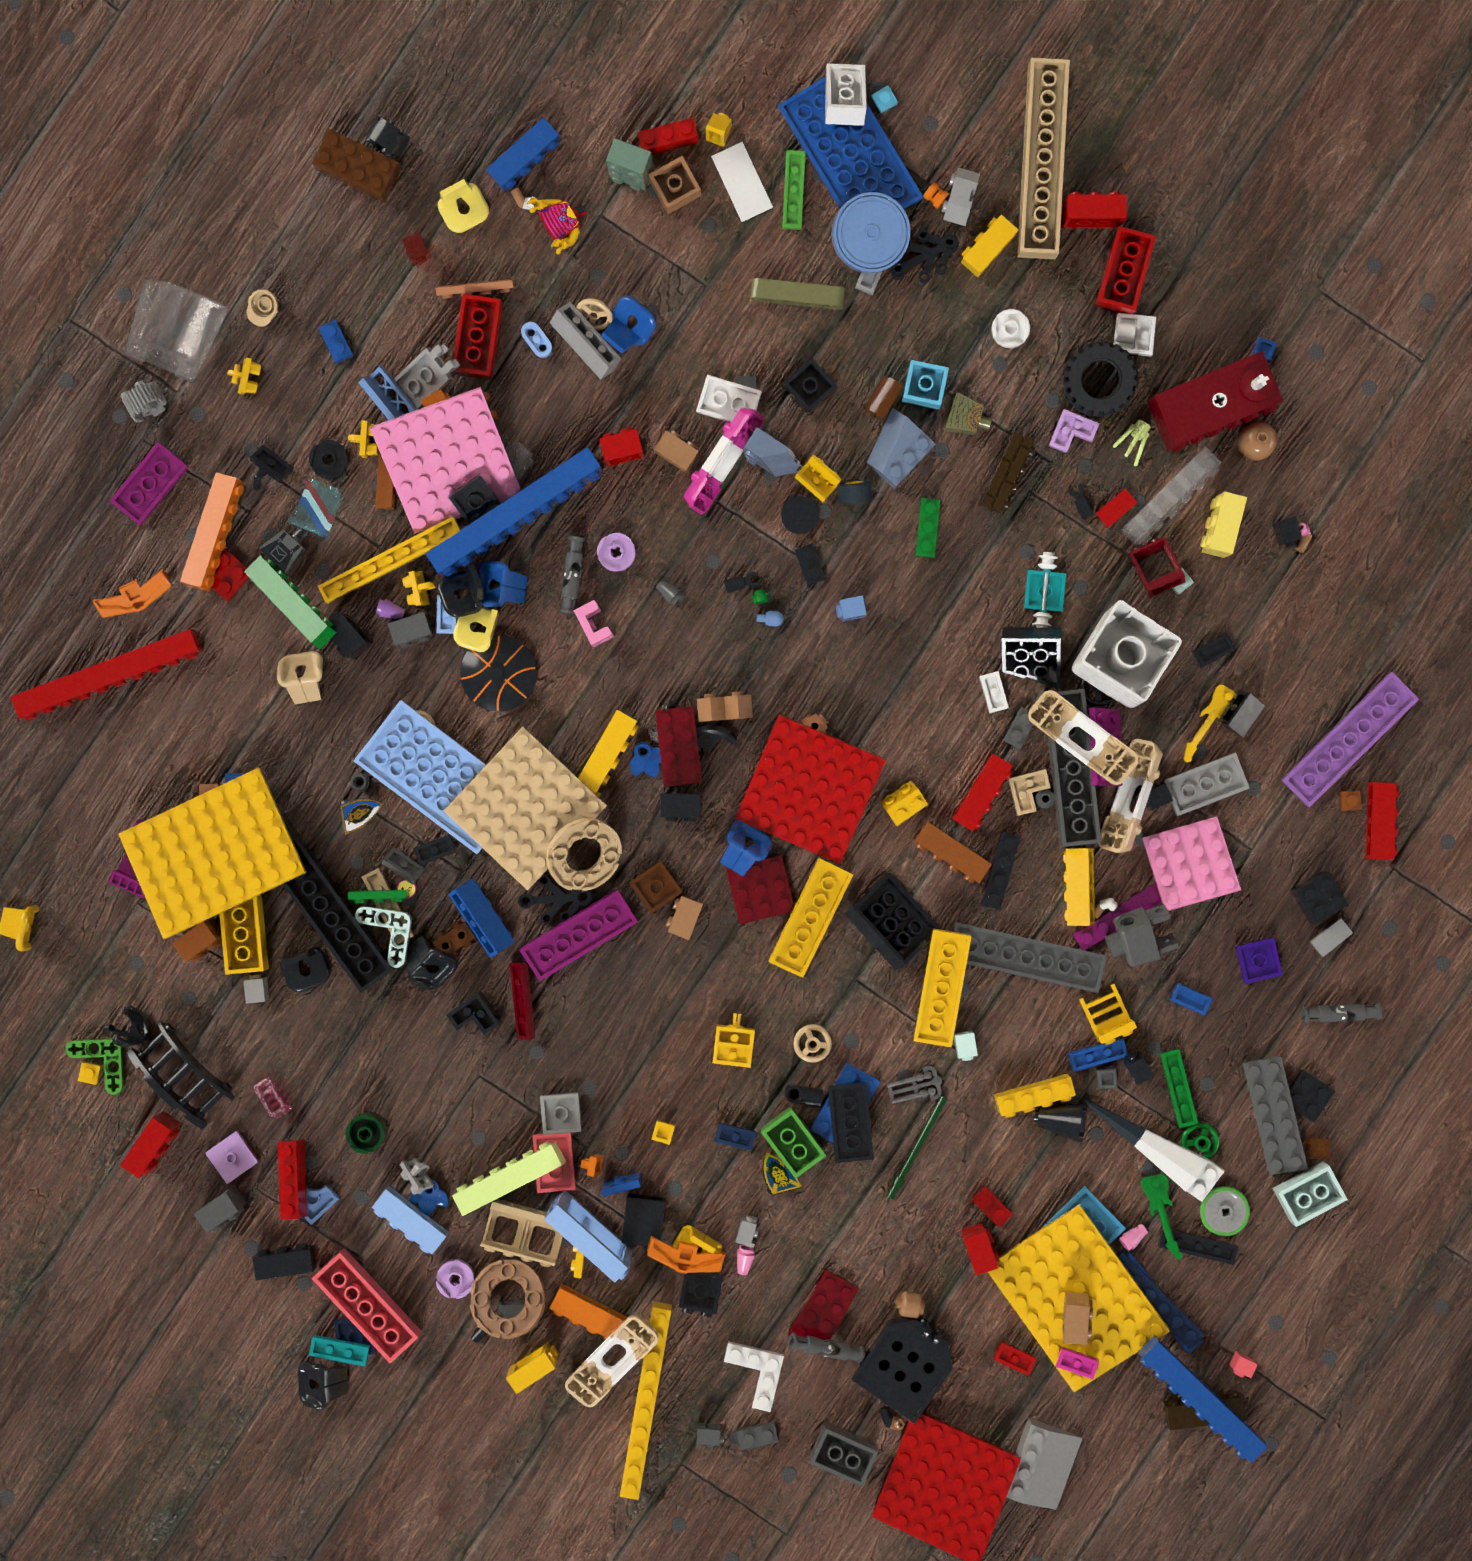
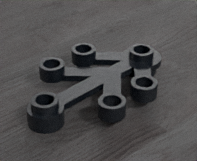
[891,229,959,283]
[518,874,593,924]

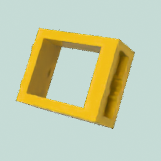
[506,1342,559,1394]

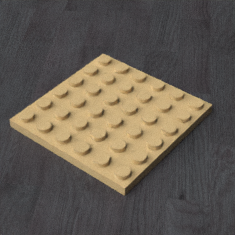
[444,727,607,890]

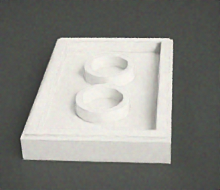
[696,375,762,422]

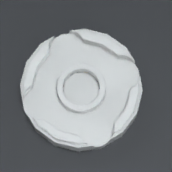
[991,309,1030,349]

